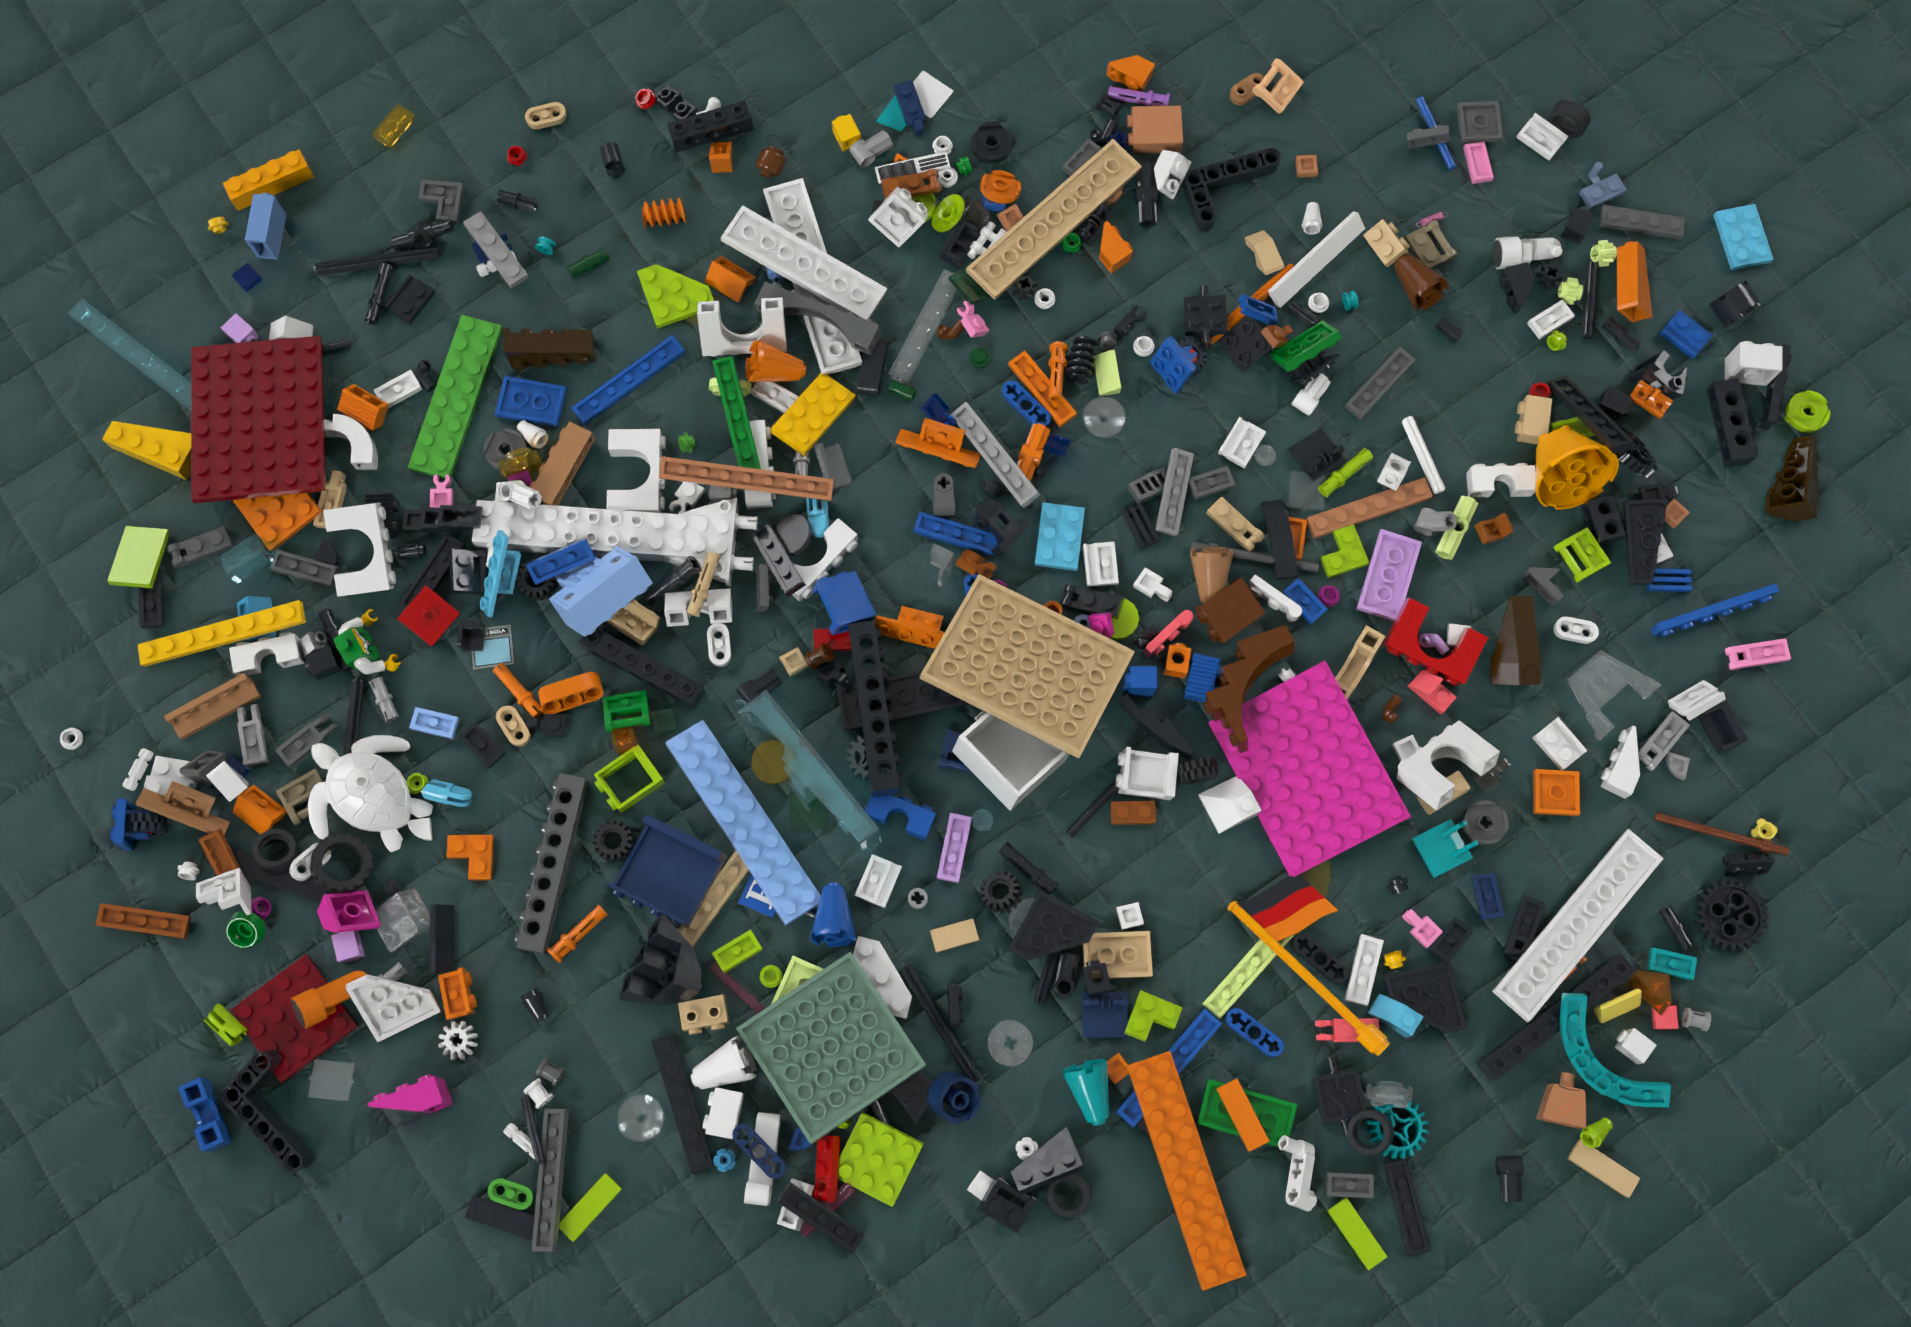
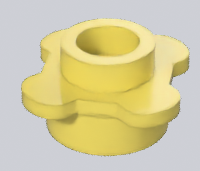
[1751,819,1777,840]

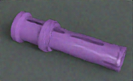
[1107,86,1170,106]

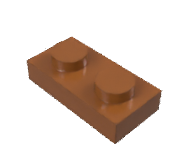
[1110,801,1156,825]

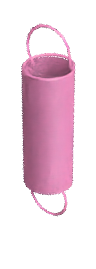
[1416,212,1448,227]

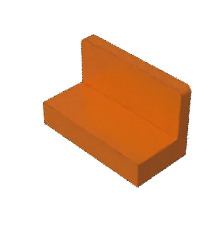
[705,256,756,302]
[233,785,287,834]

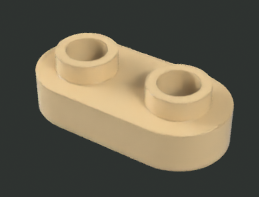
[525,102,567,129]
[496,706,531,747]

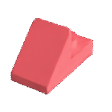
[1408,670,1457,714]

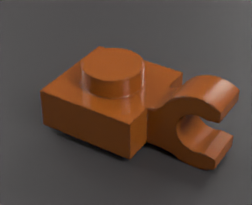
[1261,325,1294,348]
[955,548,997,579]

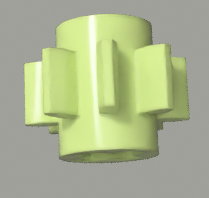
[1590,240,1617,267]
[1558,278,1583,305]

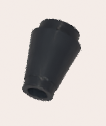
[521,988,549,1023]

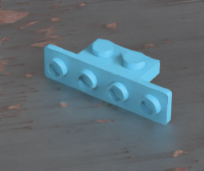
[480,530,521,617]

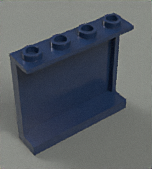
[607,814,727,928]

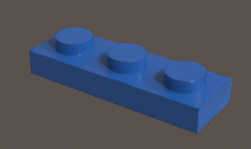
[526,538,596,585]

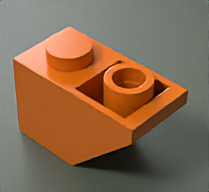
[1106,55,1155,92]
[1099,221,1133,274]

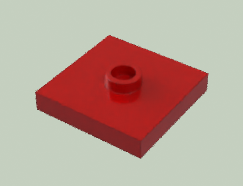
[397,585,460,646]

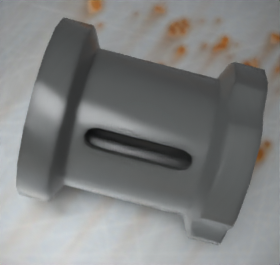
[535,1058,566,1087]

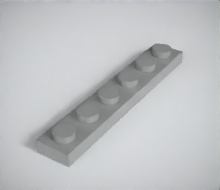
[950,402,1040,508]

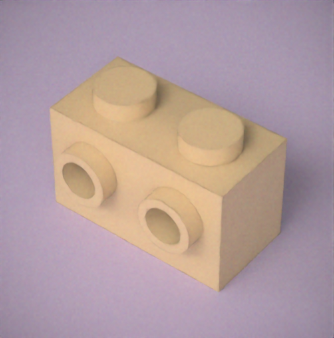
[678,994,730,1035]

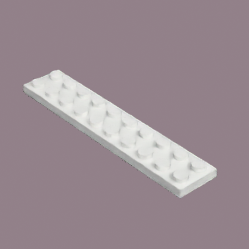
[763,178,862,375]
[1492,829,1664,1022]

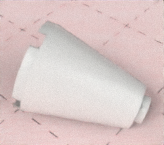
[691,1035,757,1089]

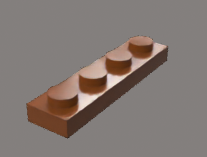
[95,903,192,939]

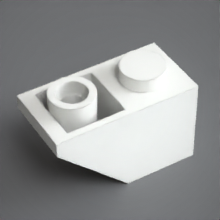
[1154,150,1191,199]

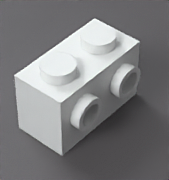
[703,1087,744,1140]

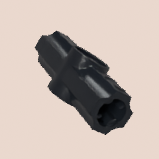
[1135,163,1158,228]

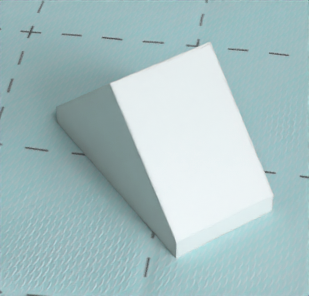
[269,316,314,340]
[206,761,249,802]

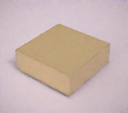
[779,647,809,677]

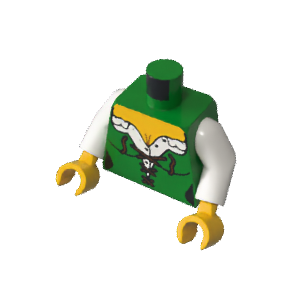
[334,609,401,674]

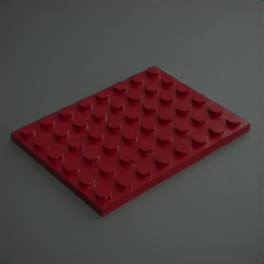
[191,336,326,504]

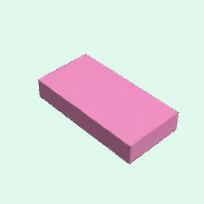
[1463,141,1494,184]

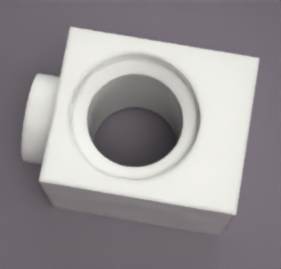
[1377,453,1411,491]
[1614,1028,1657,1064]

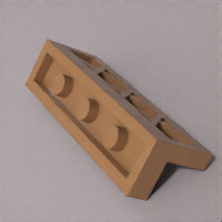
[164,673,261,740]

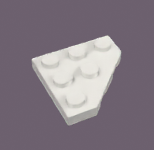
[853,936,912,1019]
[346,975,441,1042]

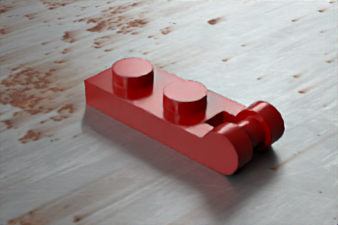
[811,1136,840,1203]

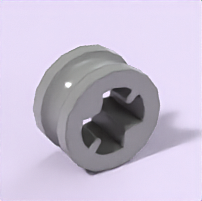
[908,888,928,909]

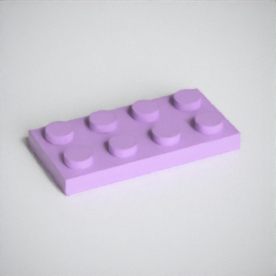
[1356,529,1422,621]

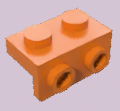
[438,968,477,1020]

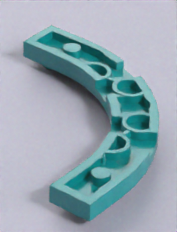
[1560,993,1671,1108]

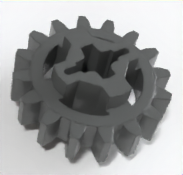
[846,736,889,781]

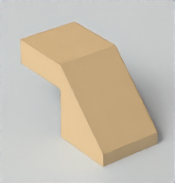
[1245,230,1284,275]

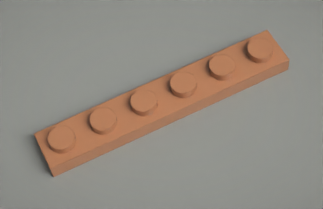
[1306,477,1433,539]

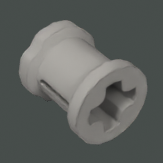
[1682,1007,1711,1032]

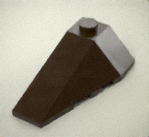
[1490,595,1541,685]

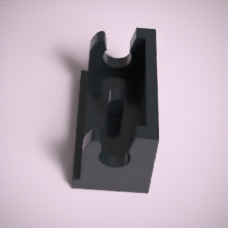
[940,218,980,269]

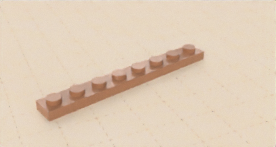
[659,456,834,501]

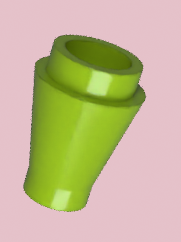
[1580,1118,1613,1148]

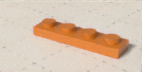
[1008,350,1077,428]

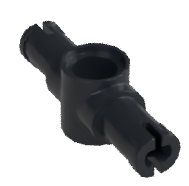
[391,219,454,250]

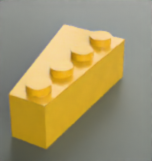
[102,421,191,480]

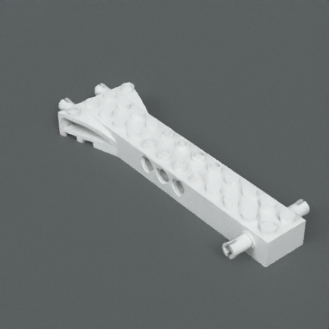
[472,482,758,587]

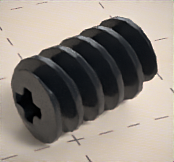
[1064,336,1099,384]

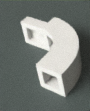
[324,414,378,470]

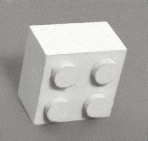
[1725,341,1782,386]

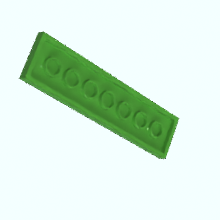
[408,315,503,479]

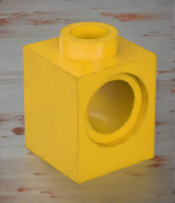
[832,114,861,151]

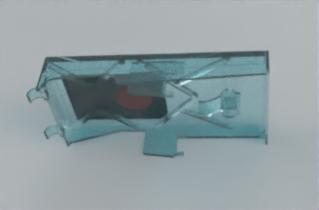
[735,690,881,858]

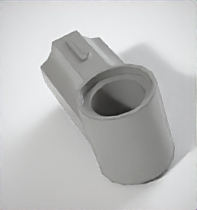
[849,130,893,168]
[1414,508,1457,536]

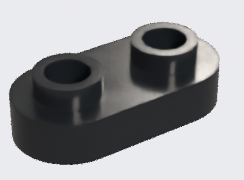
[947,982,964,1028]

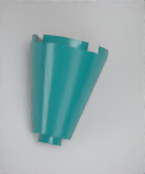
[1063,1059,1109,1126]

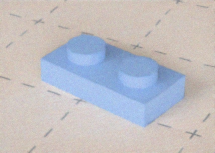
[409,707,459,740]

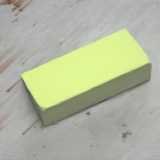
[1093,350,1121,396]

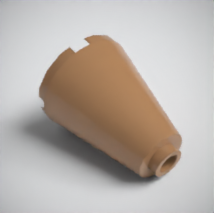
[1190,547,1233,603]

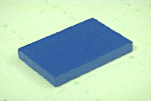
[495,375,567,428]

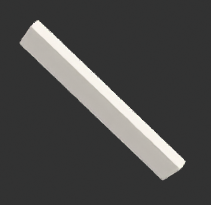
[1268,211,1365,308]

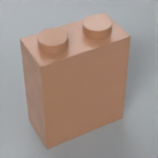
[1127,106,1183,153]

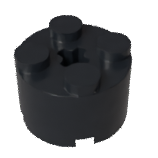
[1709,280,1762,328]

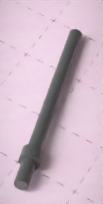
[1191,542,1319,572]

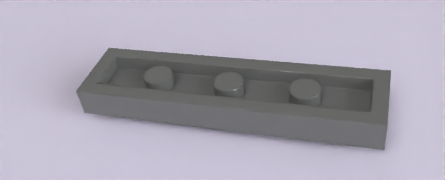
[1599,205,1685,240]
[1345,347,1416,420]

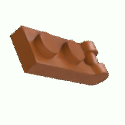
[881,169,942,199]

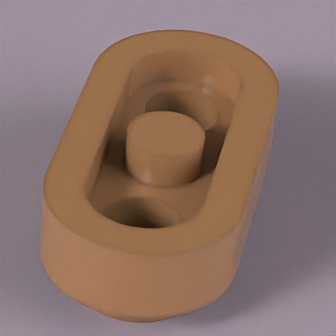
[1229,73,1265,106]

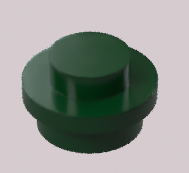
[969,348,990,368]

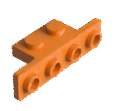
[895,418,981,468]
[875,606,945,649]

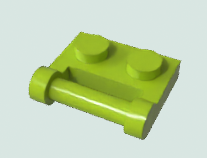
[1553,527,1611,583]

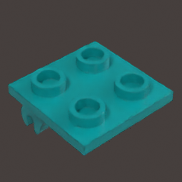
[1412,819,1479,878]

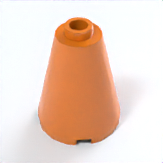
[745,340,806,382]

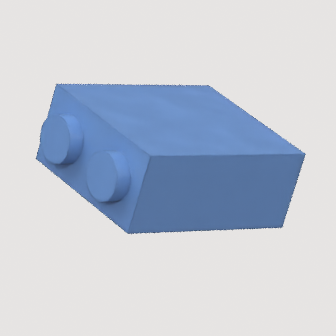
[245,193,287,260]

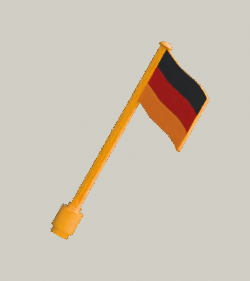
[1228,874,1390,1056]

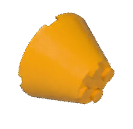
[1535,425,1619,510]

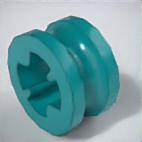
[535,236,556,255]
[1342,290,1359,311]

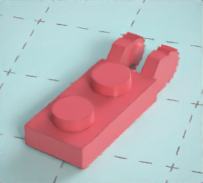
[1143,610,1194,658]
[1315,1018,1379,1042]

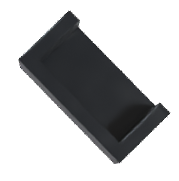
[1697,701,1748,754]

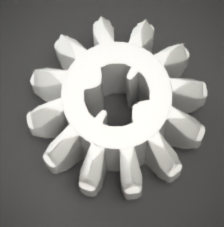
[438,1021,478,1060]

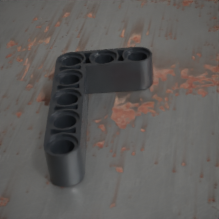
[1182,148,1281,232]
[221,1049,313,1172]

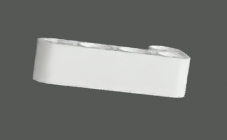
[744,1112,781,1206]

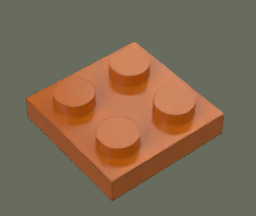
[1533,769,1580,816]

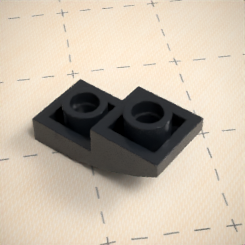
[655,84,698,120]

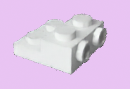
[868,186,928,247]
[144,756,197,796]

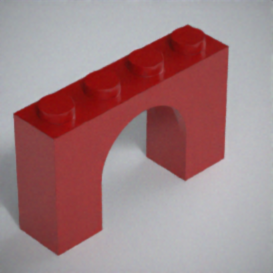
[1383,598,1488,686]

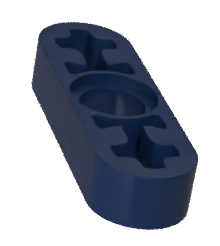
[732,1124,786,1179]

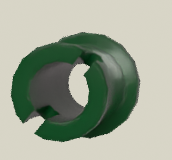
[888,380,917,402]

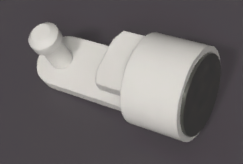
[1492,236,1563,269]

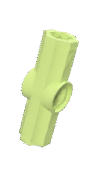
[1435,496,1478,560]

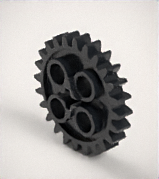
[1613,420,1658,478]
[1693,879,1769,952]

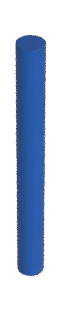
[1416,96,1456,170]

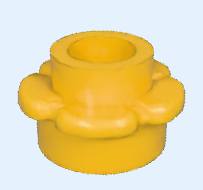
[208,217,228,234]
[1384,951,1406,969]

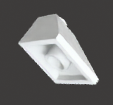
[1198,776,1261,834]

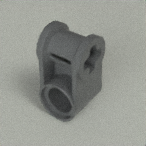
[933,473,955,516]

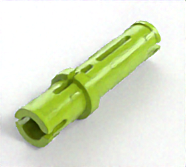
[1318,448,1373,497]

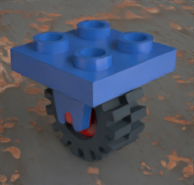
[1150,336,1207,394]
[110,799,168,851]

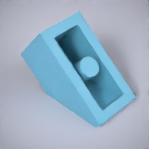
[1368,994,1423,1038]

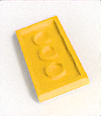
[770,373,856,456]

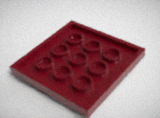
[230,954,359,1083]

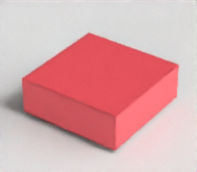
[1651,1006,1678,1029]

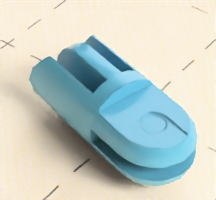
[806,498,829,538]
[422,779,473,807]

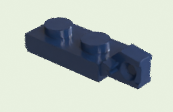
[893,80,926,136]

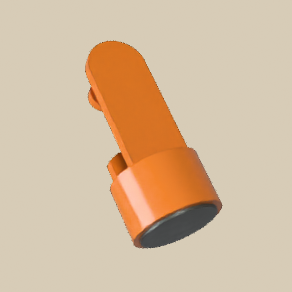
[291,971,367,1029]

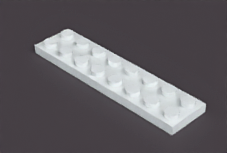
[721,205,887,320]

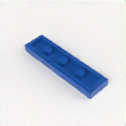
[913,512,997,557]

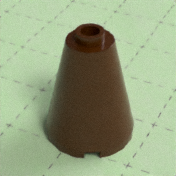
[1394,254,1449,311]

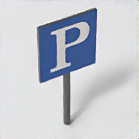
[738,874,816,918]

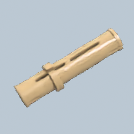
[686,551,721,617]

